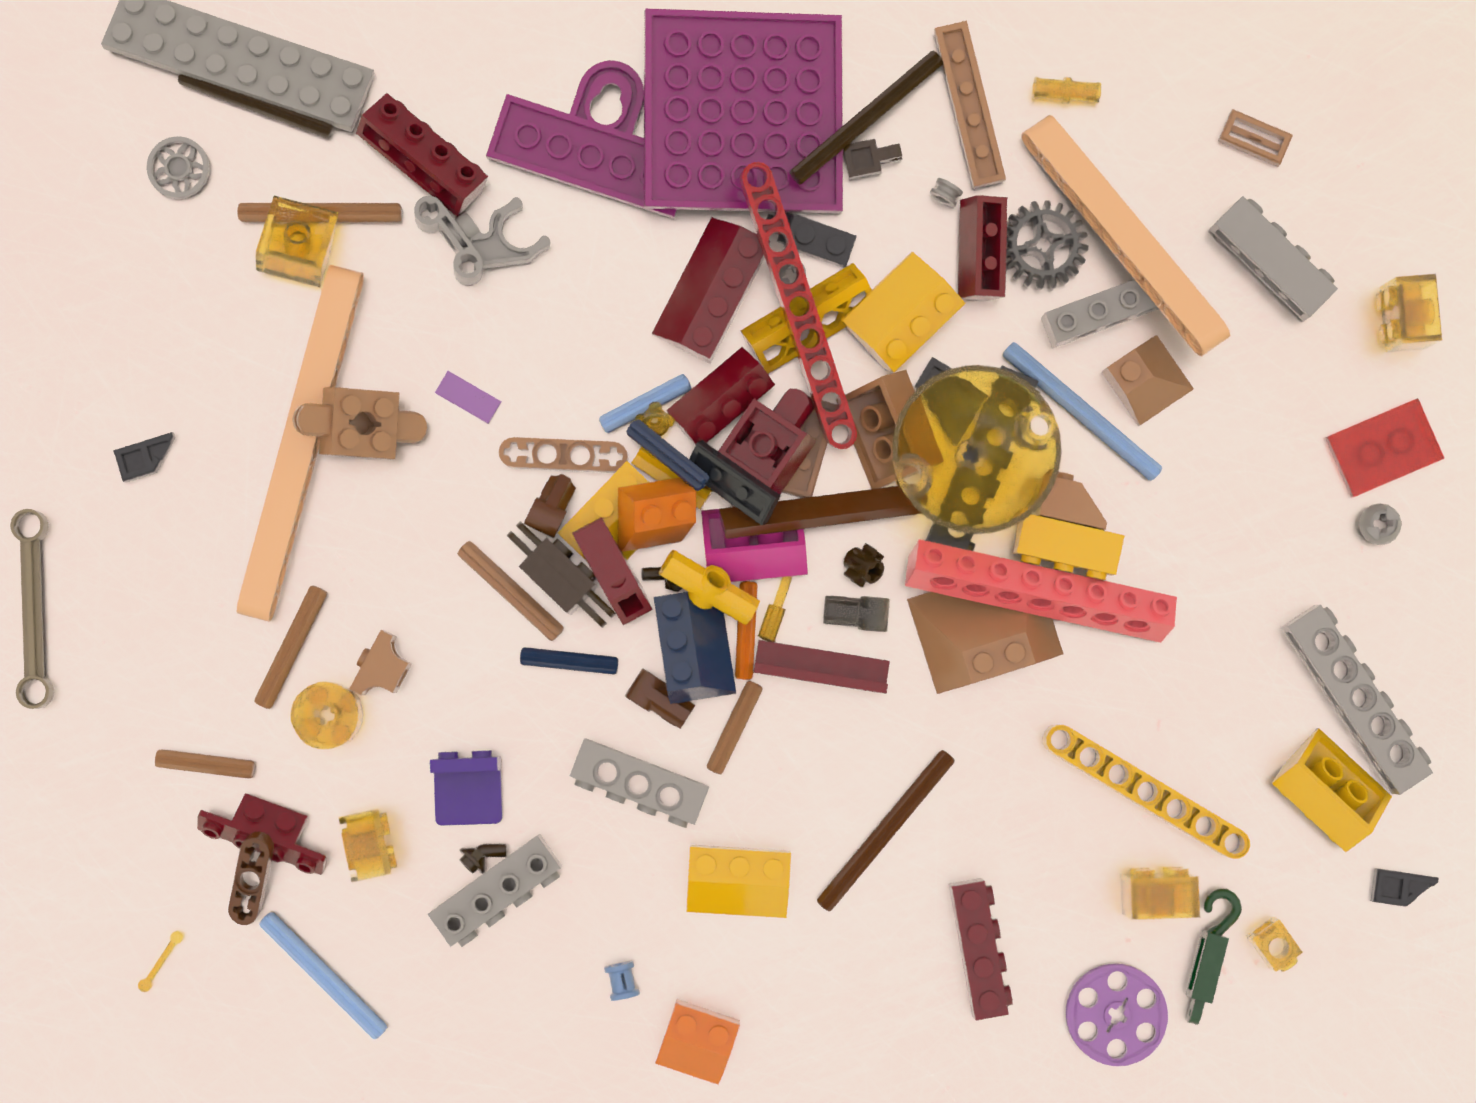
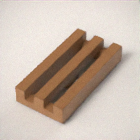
[1218,109,1293,167]

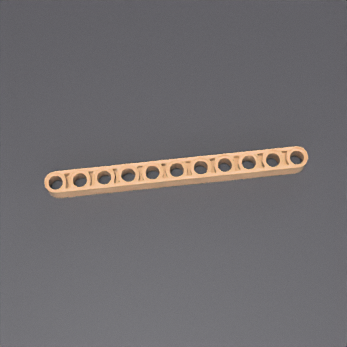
[237,265,364,622]

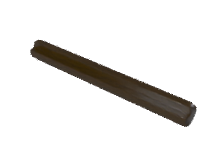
[178,74,335,138]

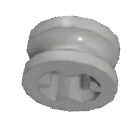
[930,178,963,207]

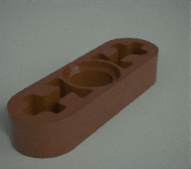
[228,831,274,925]

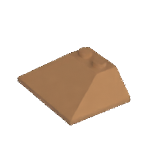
[907,562,1064,694]

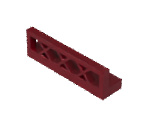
[753,640,890,694]

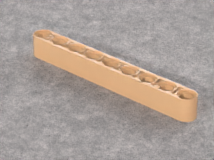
[1021,115,1230,356]

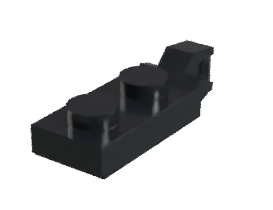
[766,213,857,268]

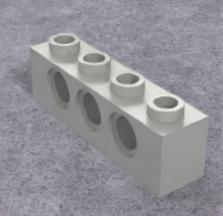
[1041,279,1159,349]
[569,738,709,828]

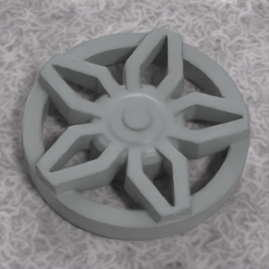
[146,136,210,199]

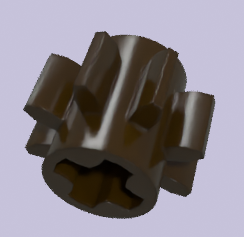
[844,543,884,587]

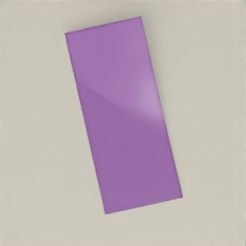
[435,371,502,423]

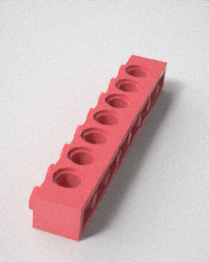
[905,539,1177,643]

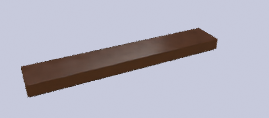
[719,484,923,539]

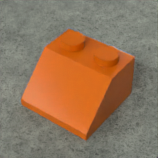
[618,478,696,552]
[655,999,740,1085]

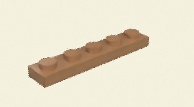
[934,20,1006,189]

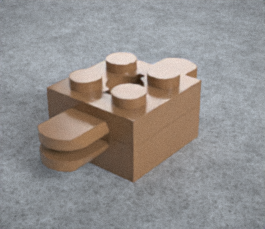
[292,387,427,459]

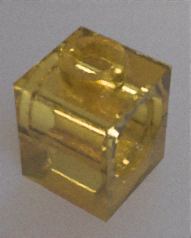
[1246,917,1303,972]

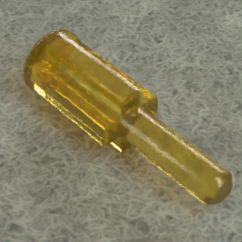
[757,576,792,642]

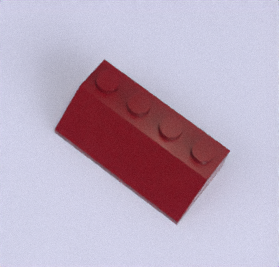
[651,217,771,364]

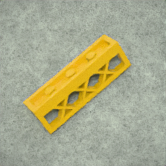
[740,263,872,374]

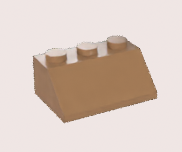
[836,370,943,489]

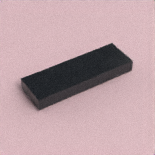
[689,440,781,525]

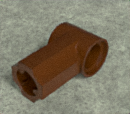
[524,474,576,538]
[624,668,695,729]

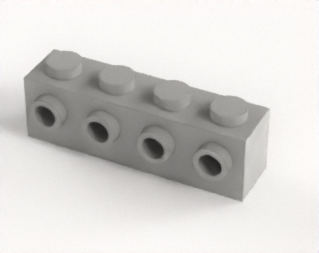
[1209,196,1338,322]
[427,834,563,947]

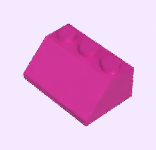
[701,509,808,582]

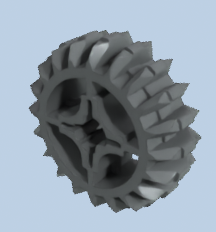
[1006,200,1089,290]

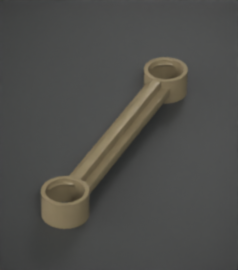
[10,509,54,709]

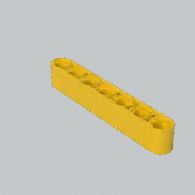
[1042,725,1250,859]

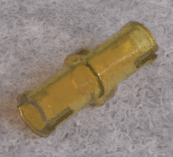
[1032,77,1101,104]

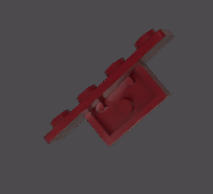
[197,793,326,875]

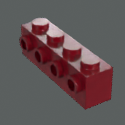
[356,93,488,216]
[948,878,1013,1021]

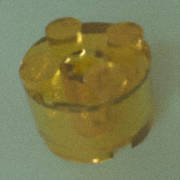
[290,682,363,749]
[338,808,397,883]

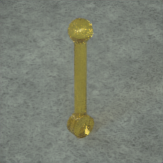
[138,931,183,992]

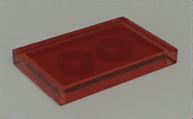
[1325,398,1445,498]

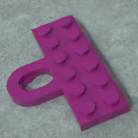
[486,60,677,219]

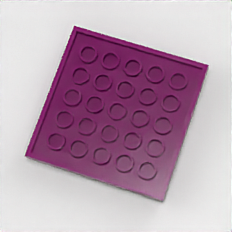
[644,8,843,213]

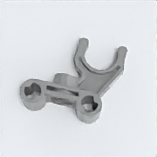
[414,196,551,285]

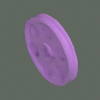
[1066,964,1168,1066]

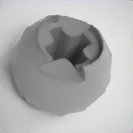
[1359,503,1402,545]

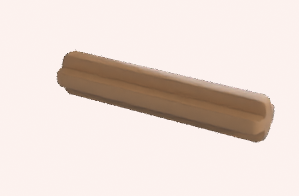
[707,681,763,775]
[155,749,255,779]

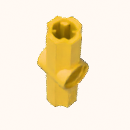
[659,550,760,625]

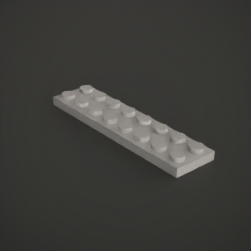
[101,0,375,133]

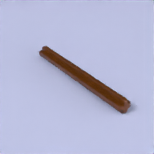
[817,750,955,912]

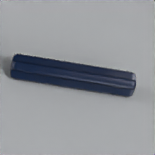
[626,419,710,491]
[520,647,619,675]

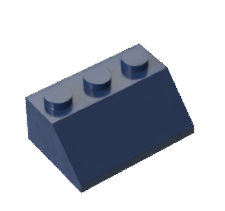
[653,592,737,704]

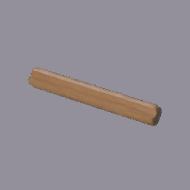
[457,541,564,641]
[254,585,327,709]

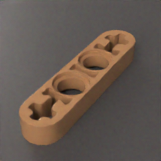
[498,437,628,473]

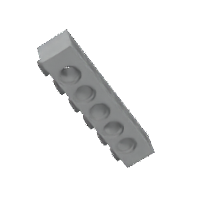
[1281,604,1433,795]

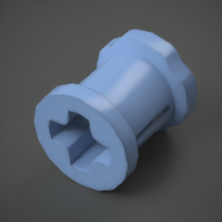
[604,961,640,1001]

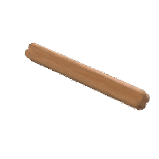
[237,203,402,222]

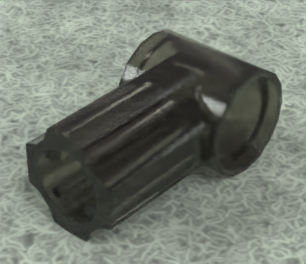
[823,595,890,632]

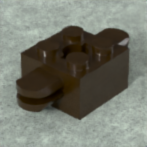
[506,521,616,628]

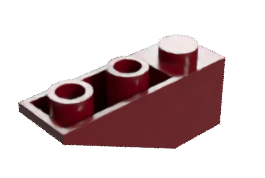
[572,517,653,625]

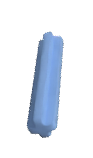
[599,374,691,433]

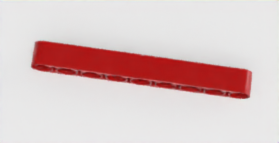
[740,162,857,449]

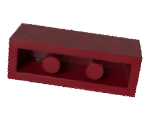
[958,195,1008,301]
[666,347,775,445]

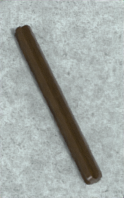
[790,50,943,185]

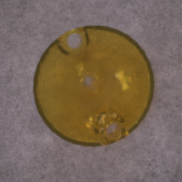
[892,365,1062,534]

